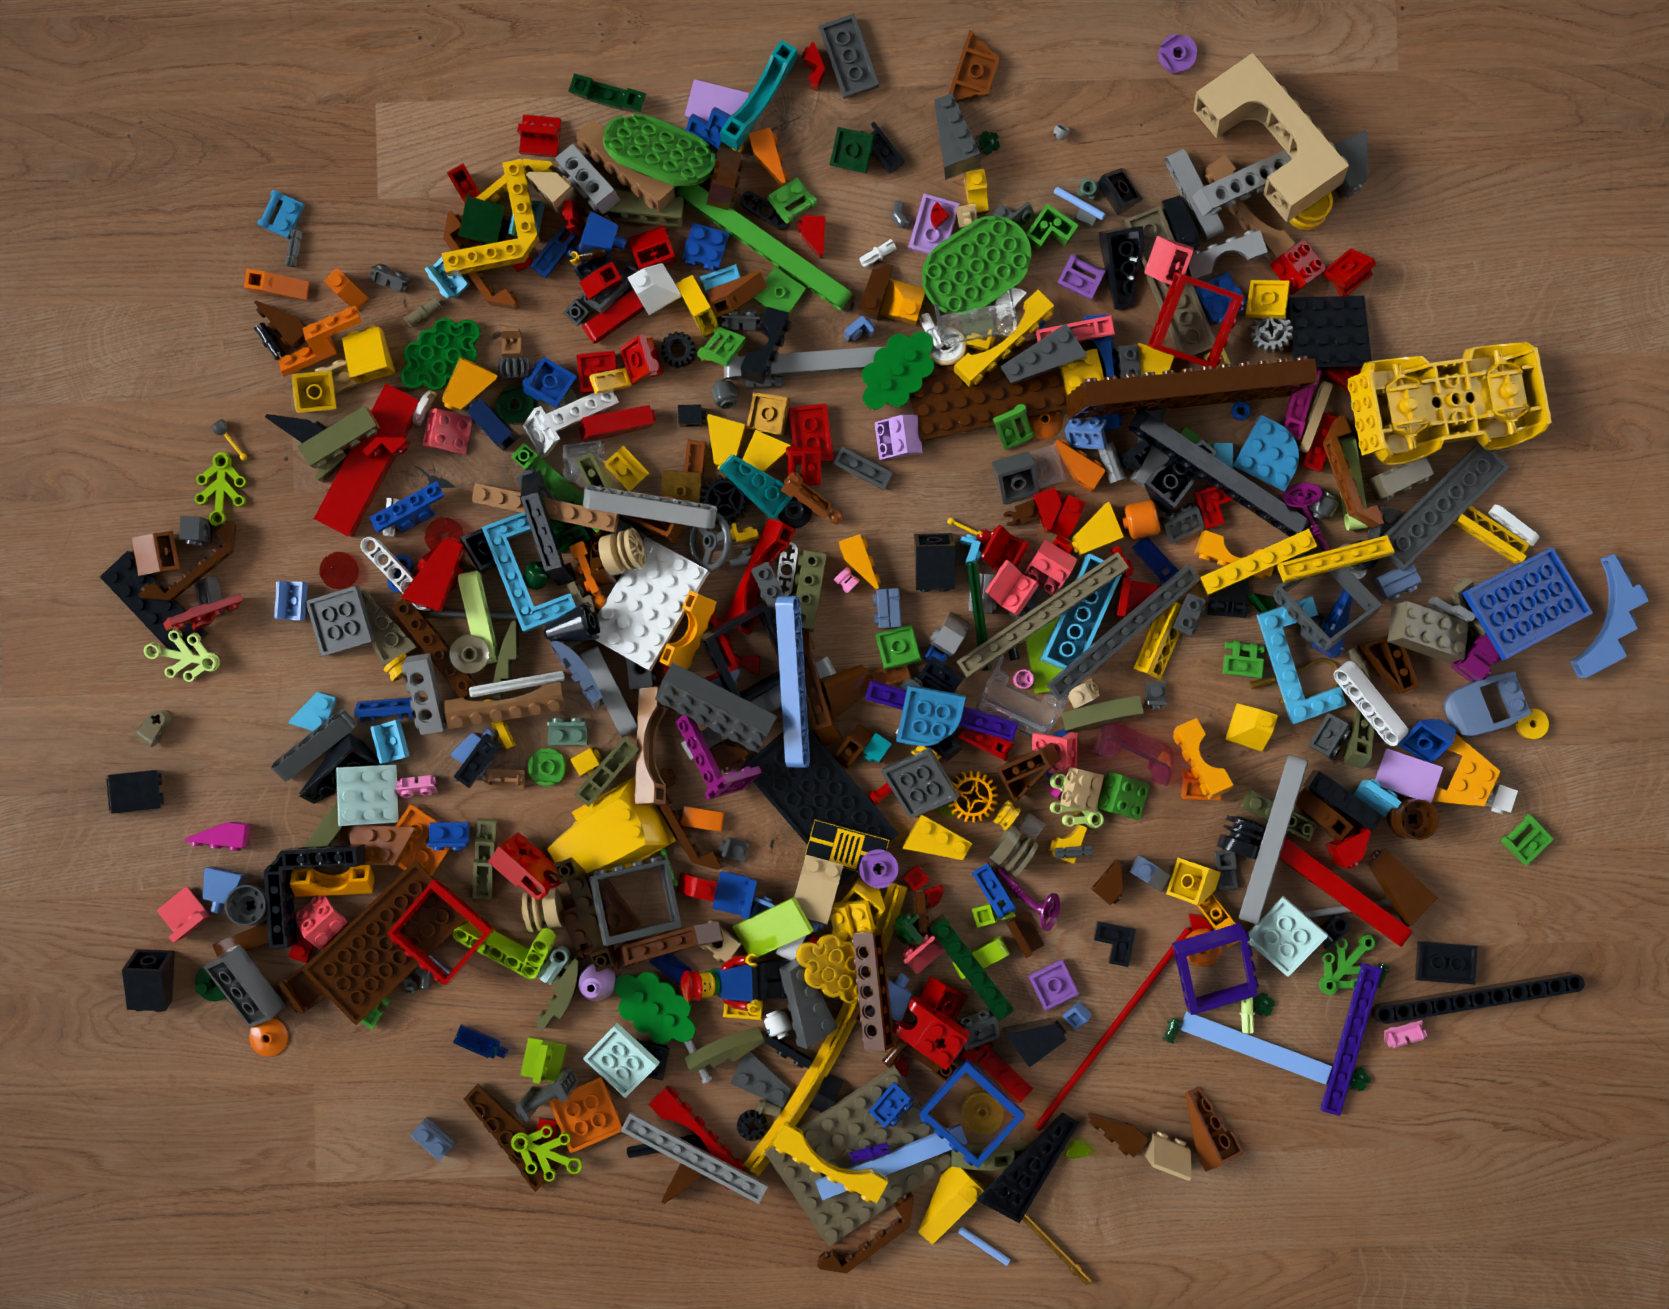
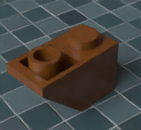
[710,743,750,774]

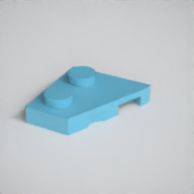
[289,692,337,731]

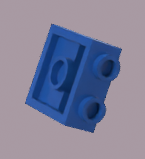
[682,223,730,272]
[1195,272,1247,324]
[522,357,577,409]

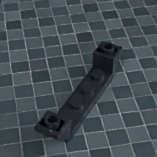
[520,470,577,586]

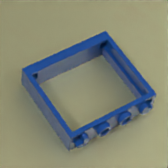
[919,1058,1025,1168]

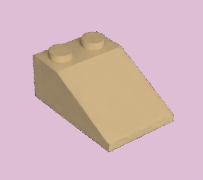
[794,855,843,924]
[1143,1131,1191,1181]

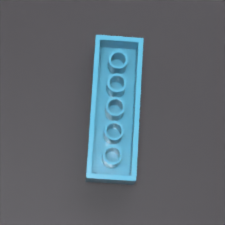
[1040,553,1122,670]

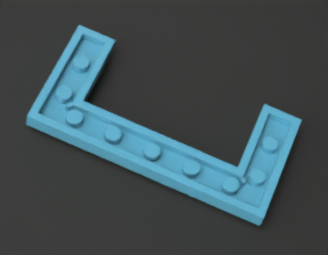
[482,513,576,633]
[1257,596,1346,724]

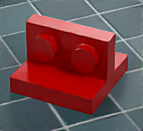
[517,114,562,157]
[1322,248,1376,297]
[619,334,664,384]

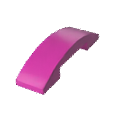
[1283,370,1322,441]

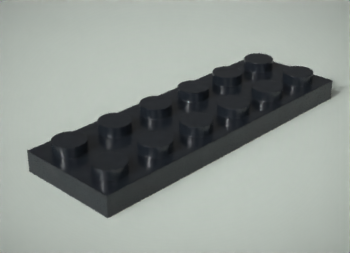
[100,551,208,660]

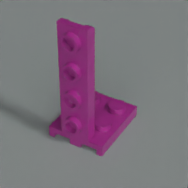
[676,715,762,800]

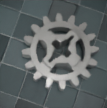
[1250,316,1293,353]

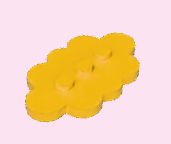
[796,934,873,1004]

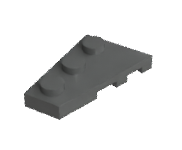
[730,1051,791,1108]

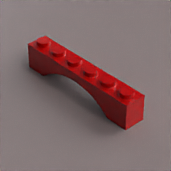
[723,518,796,635]
[648,1085,746,1190]

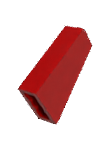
[577,405,656,444]
[401,537,465,613]

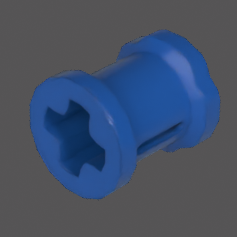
[923,645,948,663]

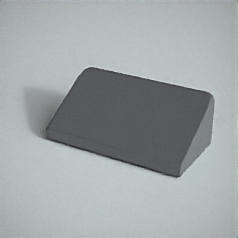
[194,577,225,615]

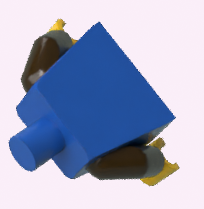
[570,210,627,266]

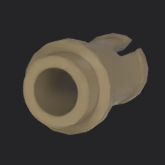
[755,1099,781,1118]

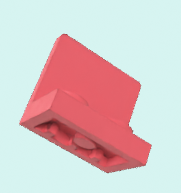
[422,408,473,455]
[985,560,1039,616]
[1032,732,1078,776]
[157,887,211,943]
[902,931,945,974]

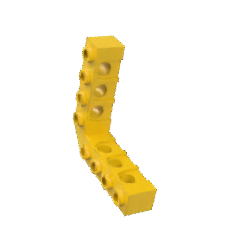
[442,159,539,277]

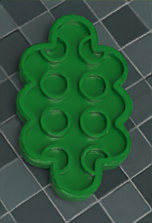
[400,318,481,390]
[861,331,934,410]
[614,971,696,1044]

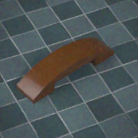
[212,922,269,957]

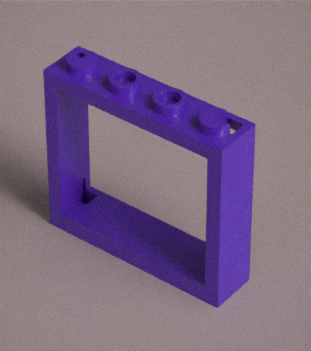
[1172,923,1259,1015]

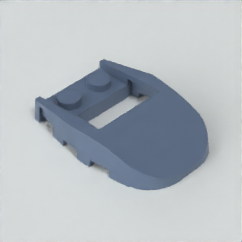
[550,641,604,710]
[1444,672,1532,737]

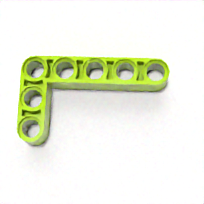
[453,920,556,979]

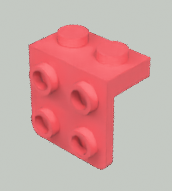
[295,896,348,949]

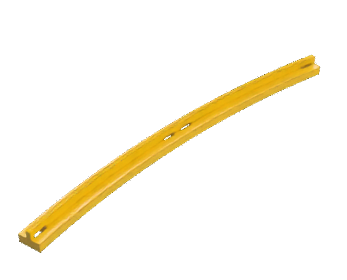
[744,882,908,1176]

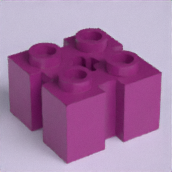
[1450,635,1501,681]

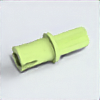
[1239,997,1255,1034]

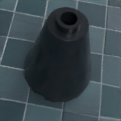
[544,602,600,642]

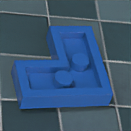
[686,107,731,150]

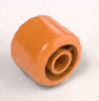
[1122,499,1161,539]

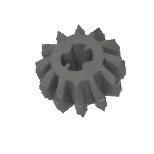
[497,358,530,378]

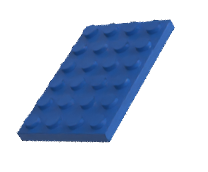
[1462,547,1593,661]

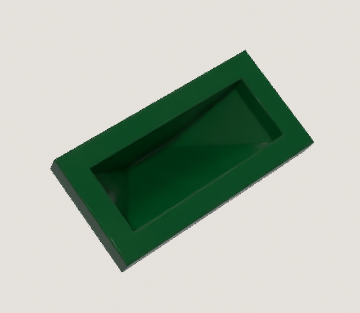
[1247,593,1277,614]

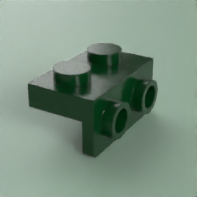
[892,913,924,945]

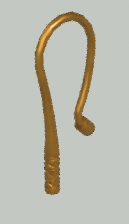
[1249,658,1339,706]

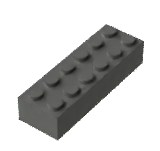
[655,662,777,753]

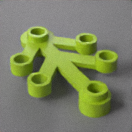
[195,452,248,526]
[511,1125,583,1182]

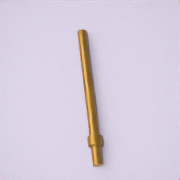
[1022,1213,1092,1285]

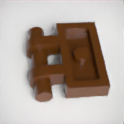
[913,892,930,933]

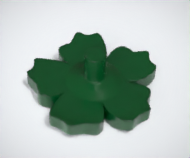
[977,131,1000,154]
[1253,993,1275,1017]
[1349,1067,1371,1092]

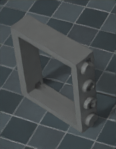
[1273,549,1382,652]
[589,856,682,946]

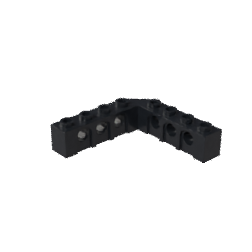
[264,844,366,949]

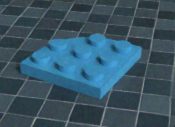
[1233,414,1299,492]
[896,685,966,746]

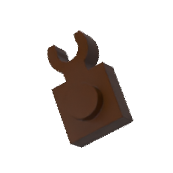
[1003,500,1040,526]

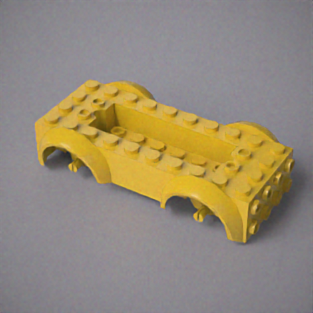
[1348,342,1552,466]

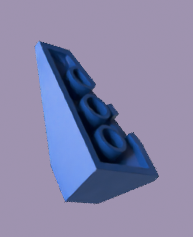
[1310,588,1353,658]

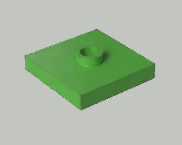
[753,267,806,314]
[875,625,922,671]

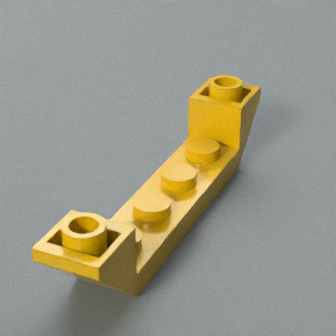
[464,159,555,241]

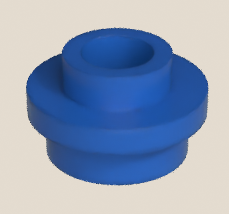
[1231,401,1251,421]

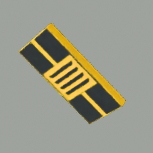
[805,820,889,874]

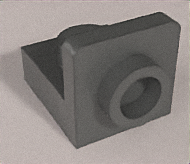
[1144,682,1167,709]
[719,837,750,862]

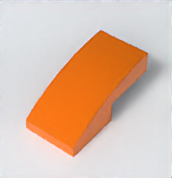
[681,806,725,832]

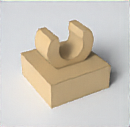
[956,204,978,227]

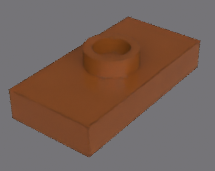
[684,439,707,480]
[871,665,912,685]

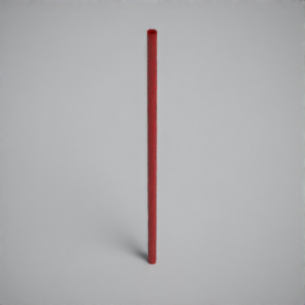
[1034,927,1192,1131]

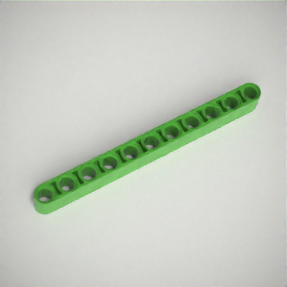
[674,185,853,311]

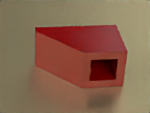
[579,262,622,300]

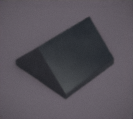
[1098,168,1143,215]
[459,529,497,574]

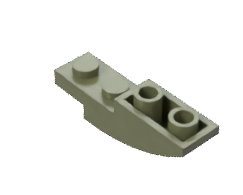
[1240,789,1318,842]
[536,956,580,1031]
[951,1142,1030,1171]

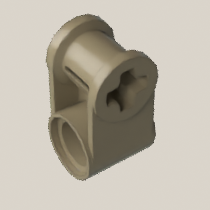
[135,710,172,747]

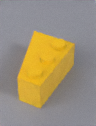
[902,814,972,860]

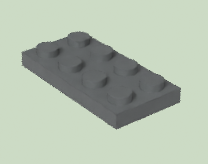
[818,14,879,99]

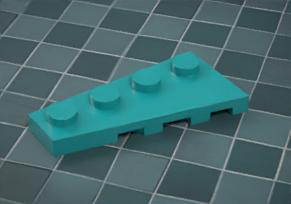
[719,454,794,520]

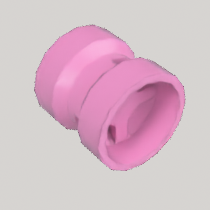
[834,567,860,593]
[1013,670,1034,689]

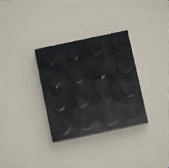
[1287,296,1372,370]

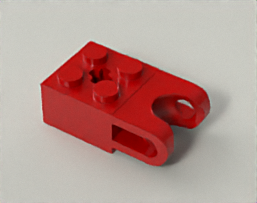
[488,832,563,900]
[892,997,971,1070]

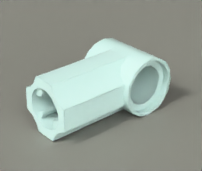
[537,946,570,985]

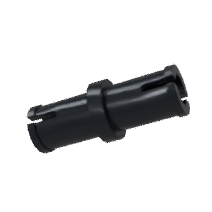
[254,322,286,360]

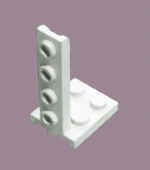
[523,391,619,458]

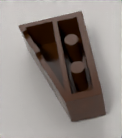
[706,146,743,210]
[1358,635,1420,694]
[997,742,1061,803]

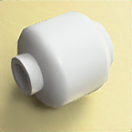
[764,1009,792,1039]

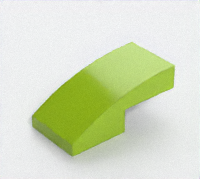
[972,897,1016,928]

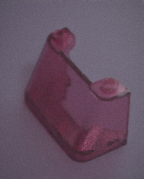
[1090,722,1173,786]

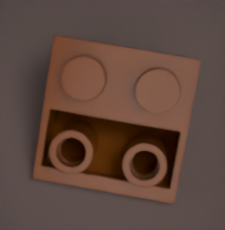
[132,531,180,576]

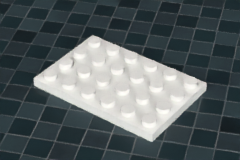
[596,537,710,671]

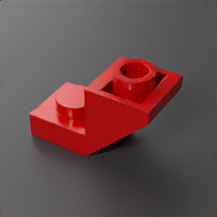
[802,42,825,91]
[362,437,410,459]

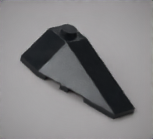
[1099,226,1145,310]
[1144,440,1217,513]
[299,733,380,804]

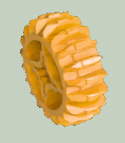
[947,770,998,823]

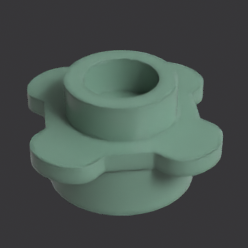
[1077,178,1099,200]

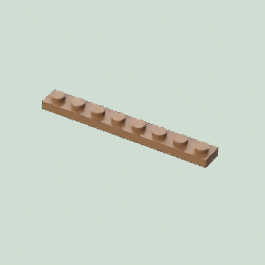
[471,483,620,532]

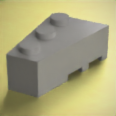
[930,612,970,656]

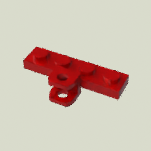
[163,593,243,631]

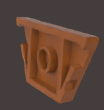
[949,30,1000,101]
[346,825,417,866]

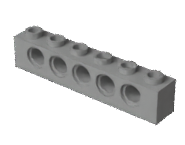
[1192,150,1292,216]

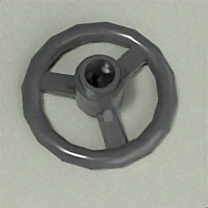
[688,512,732,572]

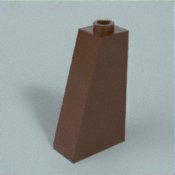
[1367,848,1438,927]

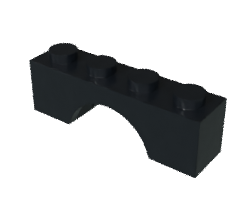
[740,307,791,384]
[1303,770,1383,831]

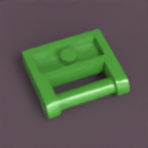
[767,177,818,224]
[697,327,746,367]
[993,404,1035,450]
[1500,814,1554,866]

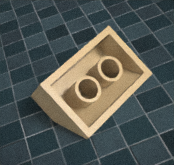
[526,172,578,218]

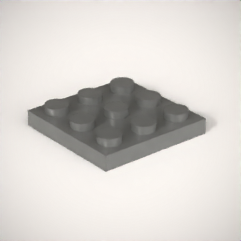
[305,585,375,657]
[881,747,960,819]

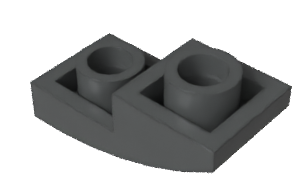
[563,292,595,326]

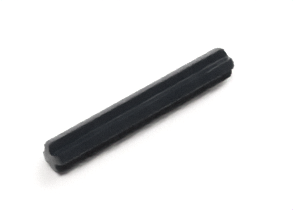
[626,1134,703,1158]

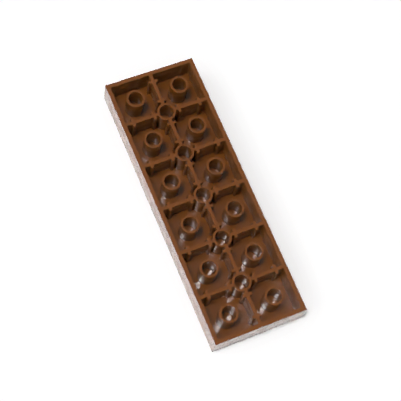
[1066,356,1318,420]

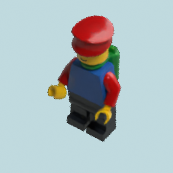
[681,954,789,1015]

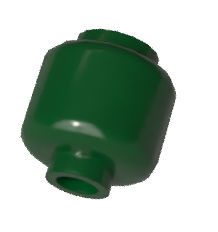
[523,561,550,590]

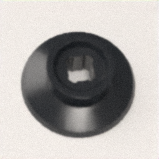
[778,497,812,528]

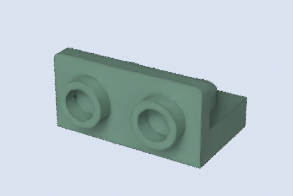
[547,718,588,745]

